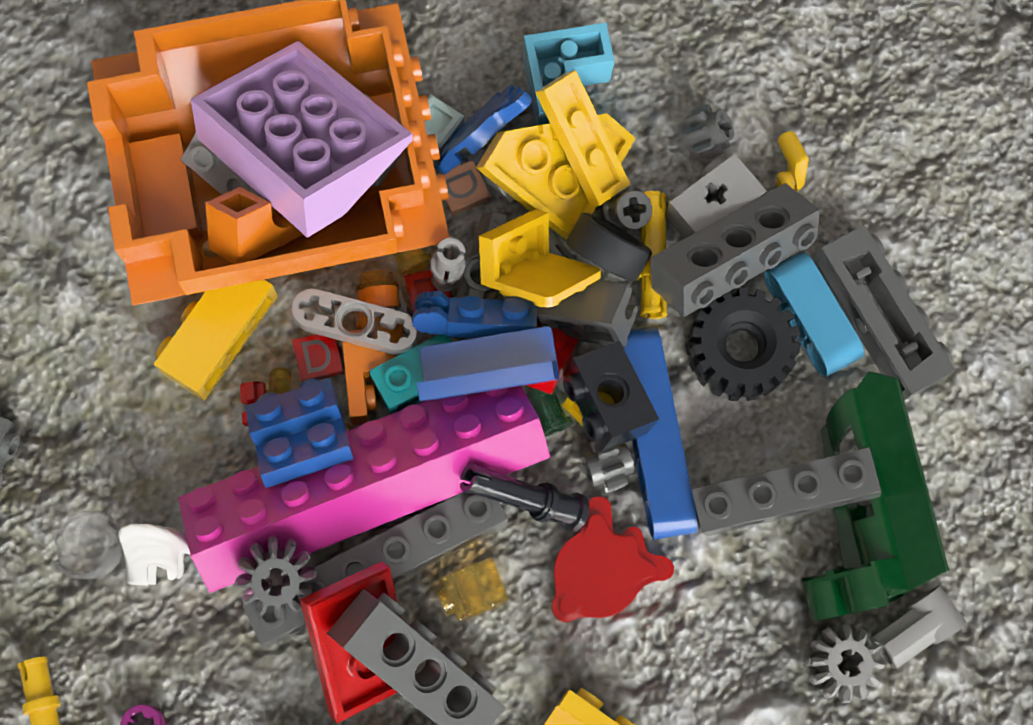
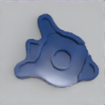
[434,84,532,175]

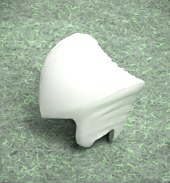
[118,524,190,586]

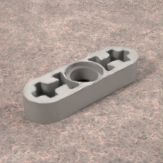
[292,288,418,355]

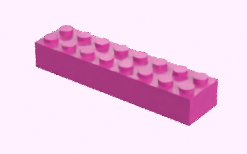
[178,386,550,593]

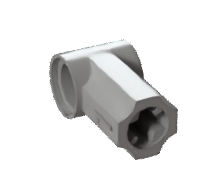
[871,585,967,669]

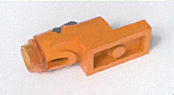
[342,270,416,425]

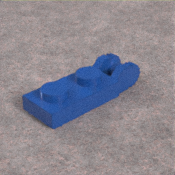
[412,291,538,338]

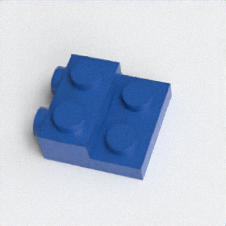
[245,378,354,488]

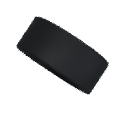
[566,212,652,281]

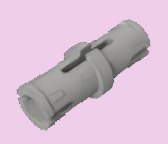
[430,238,465,292]

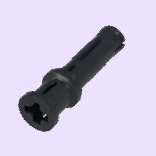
[460,463,589,532]

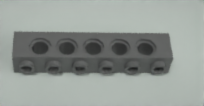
[242,492,508,648]

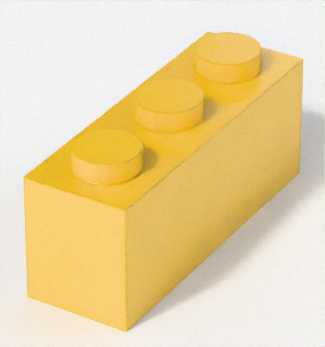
[154,280,278,401]

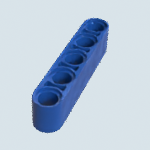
[624,326,698,540]

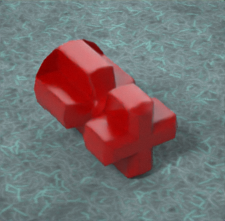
[240,381,267,426]

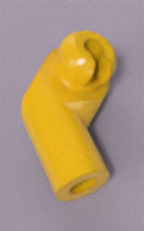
[775,131,809,192]

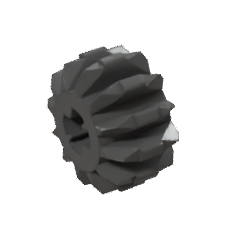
[235,536,316,618]

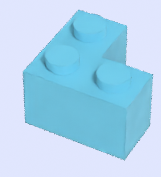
[522,23,615,126]

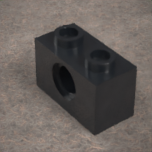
[563,341,659,452]

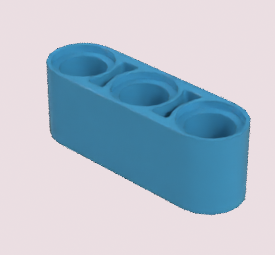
[764,251,864,377]

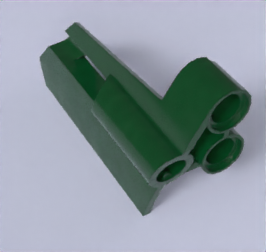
[802,371,949,622]

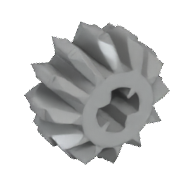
[806,625,886,703]

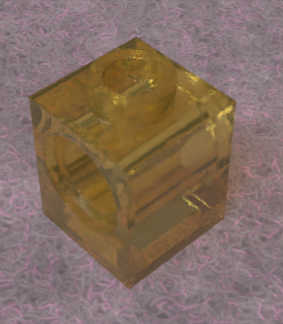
[437,557,509,623]

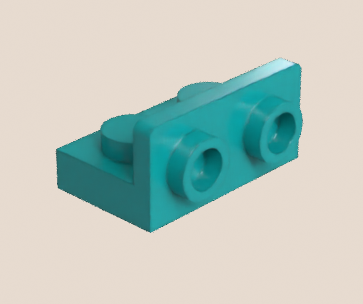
[370,335,453,415]

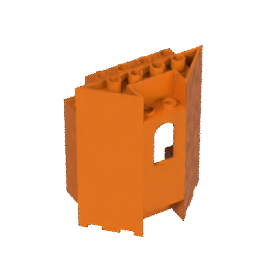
[87,0,450,306]

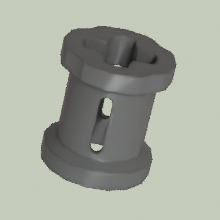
[601,191,652,229]

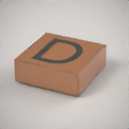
[440,160,490,217]

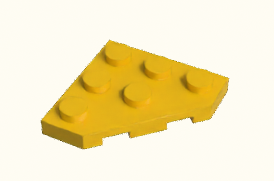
[476,113,636,240]

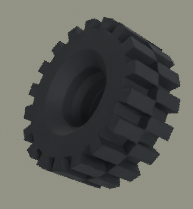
[686,287,801,402]

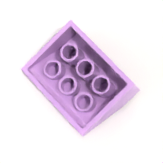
[191,41,412,238]

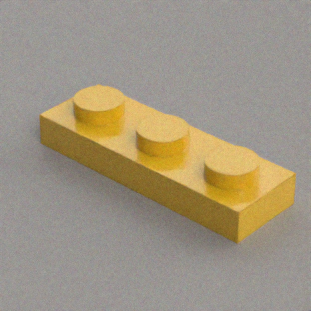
[535,70,631,206]

